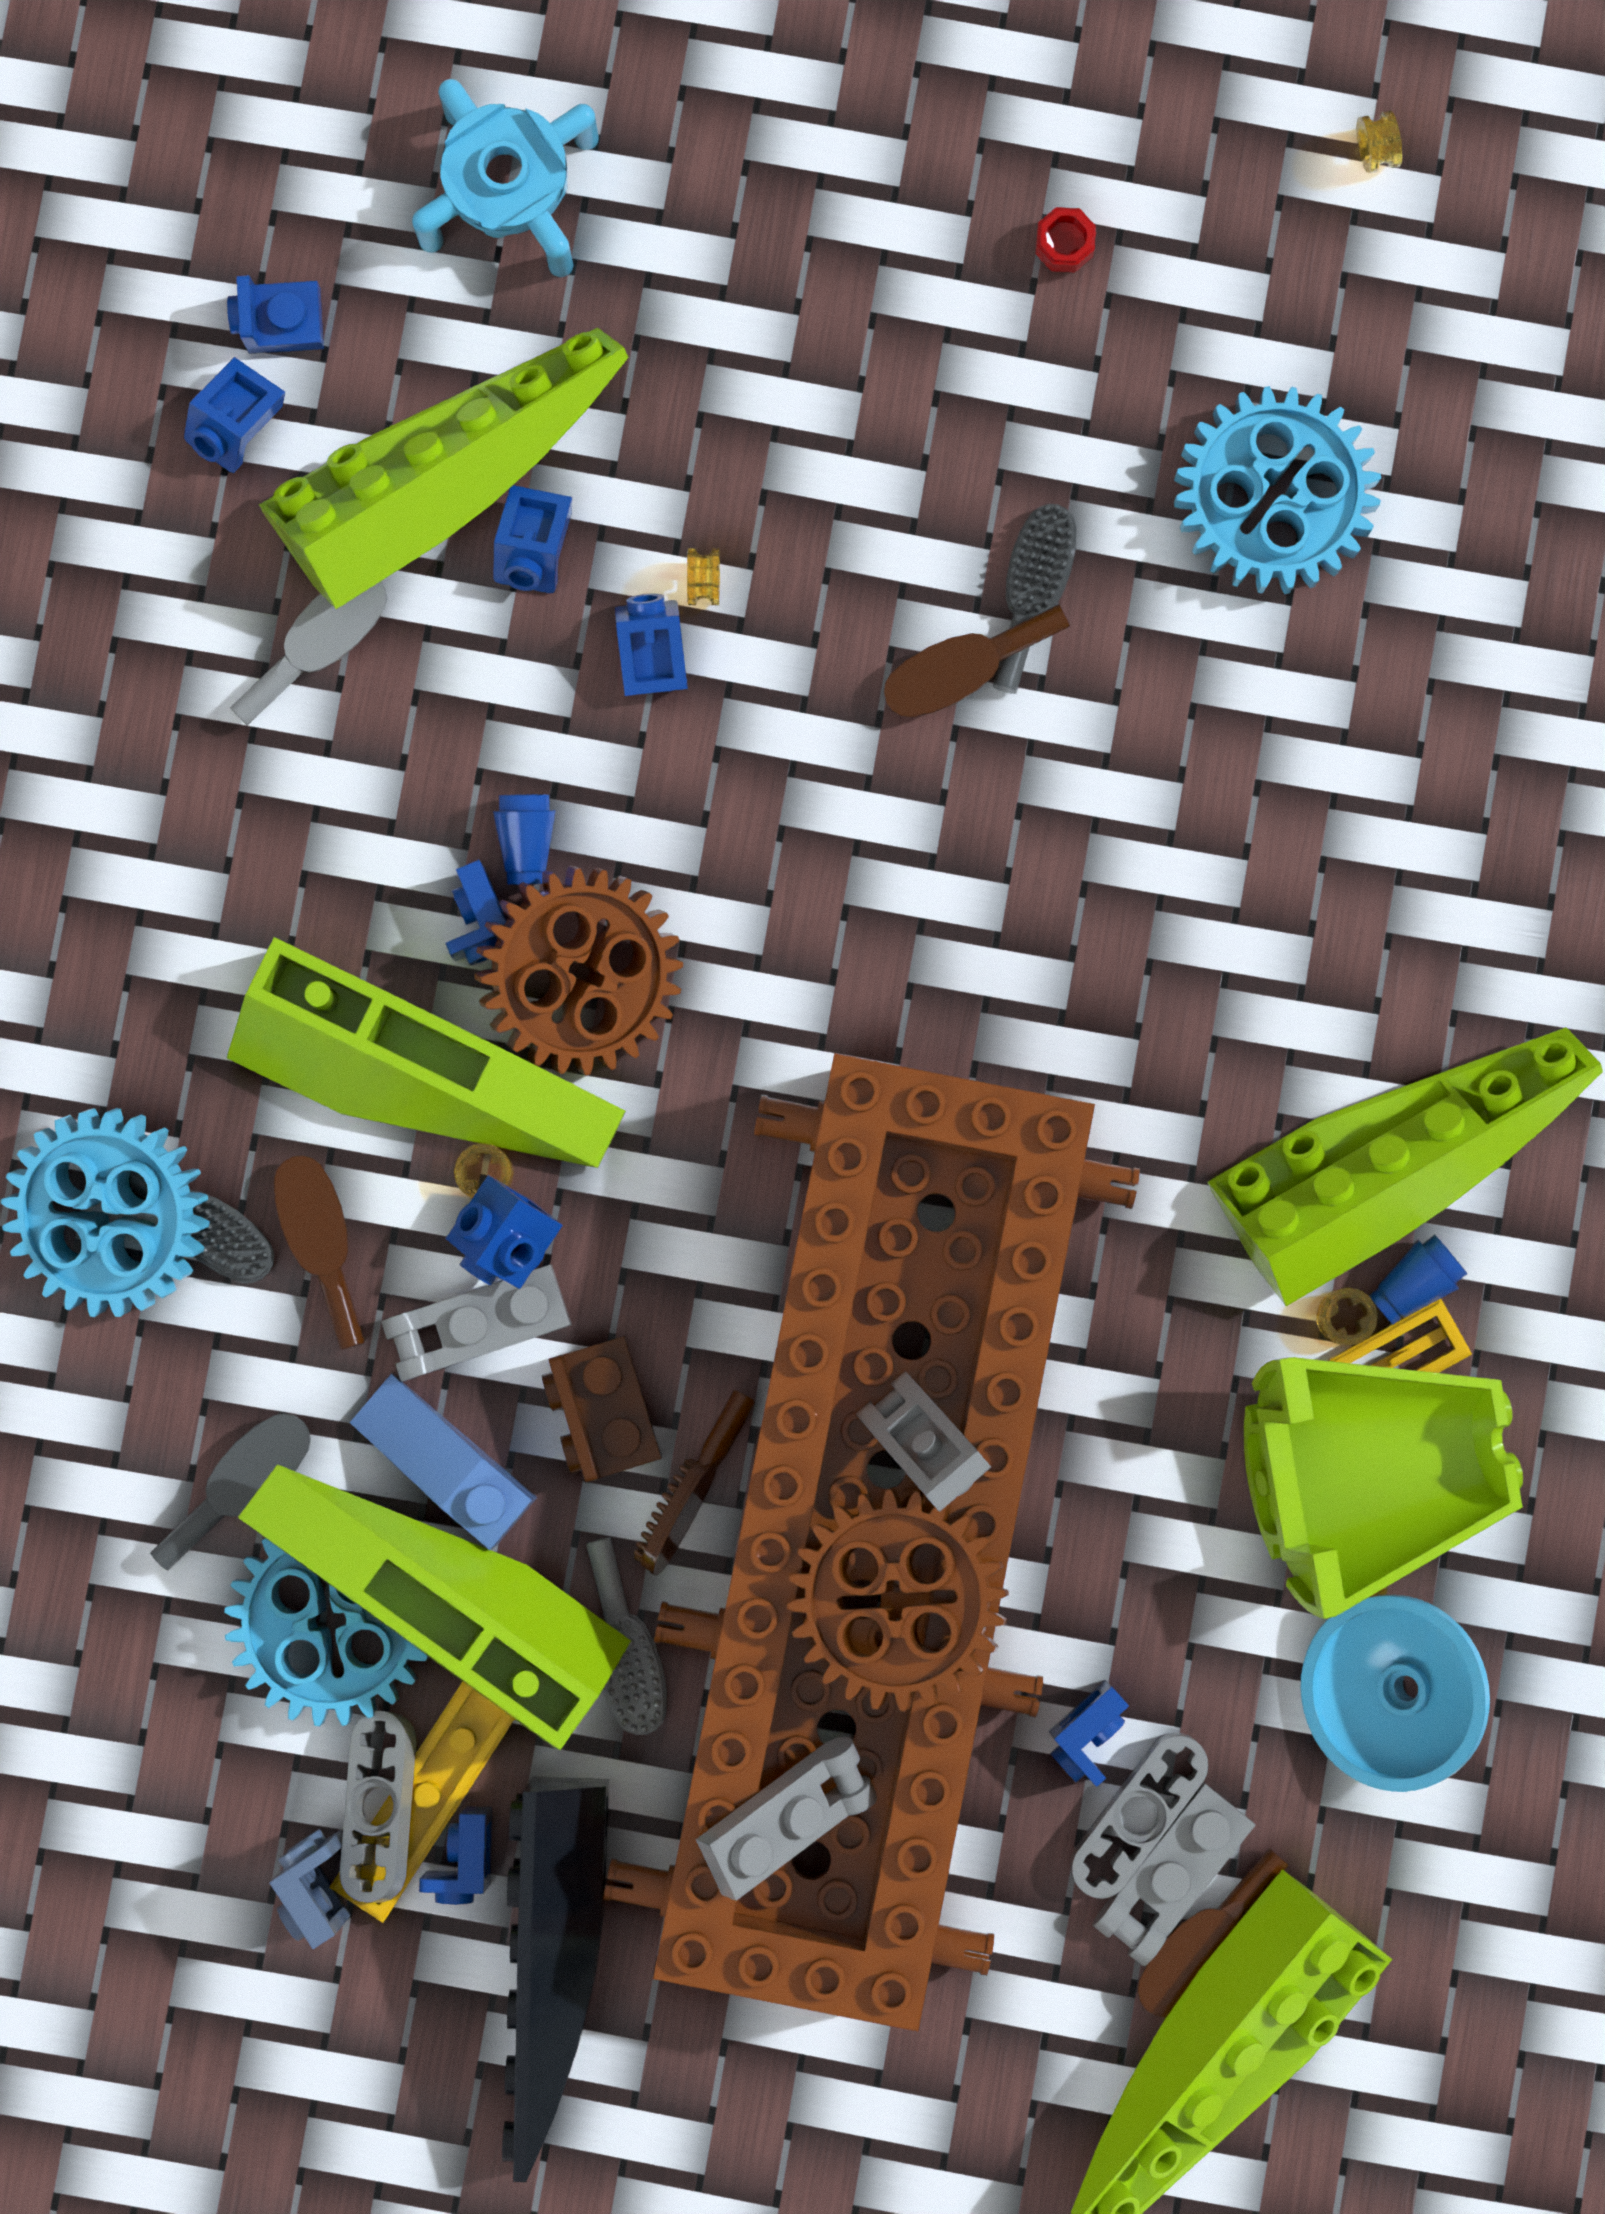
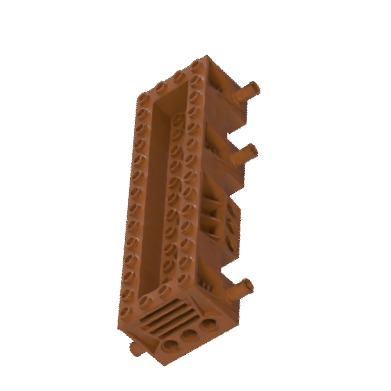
[603,1053,1140,2032]

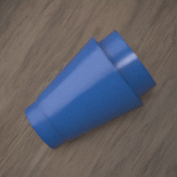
[493,794,556,885]
[1369,1234,1468,1325]

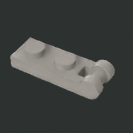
[381,1264,572,1382]
[855,1371,991,1512]
[696,1737,877,1901]
[1092,1782,1256,1967]

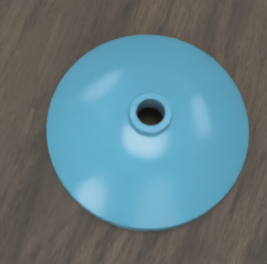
[1301,1595,1490,1792]

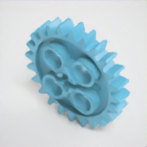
[1174,386,1381,594]
[1,1108,210,1317]
[224,1538,429,1727]

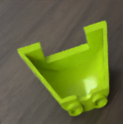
[1244,1357,1523,1619]

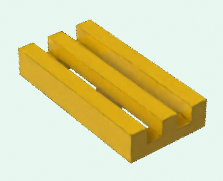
[1327,1299,1472,1373]

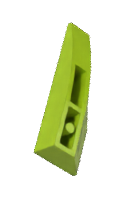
[259,327,629,609]
[226,937,626,1168]
[1208,1027,1603,1306]
[238,1464,631,1750]
[1071,1869,1393,2214]

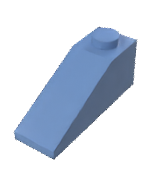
[350,1373,538,1550]

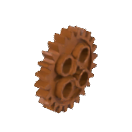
[474,866,683,1075]
[787,1489,1009,1712]

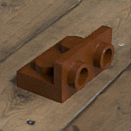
[541,1336,662,1483]

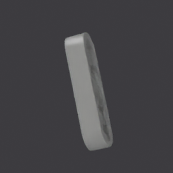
[340,1711,416,1903]
[1070,1732,1208,1898]

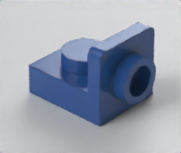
[227,275,324,354]
[184,357,285,473]
[493,485,572,593]
[615,593,688,696]
[445,860,507,965]
[1049,1680,1129,1787]
[419,1806,492,1905]

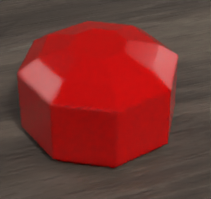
[1035,207,1096,273]

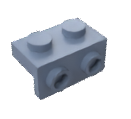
[269,1829,351,1949]

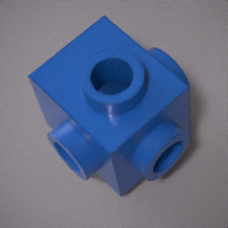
[445,1175,563,1289]

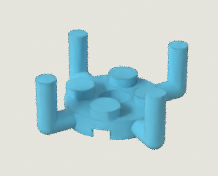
[412,79,599,277]

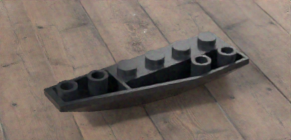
[502,1776,610,2182]

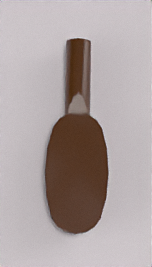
[884,604,1070,718]
[274,1155,365,1350]
[634,1390,756,1576]
[1137,1848,1289,2017]

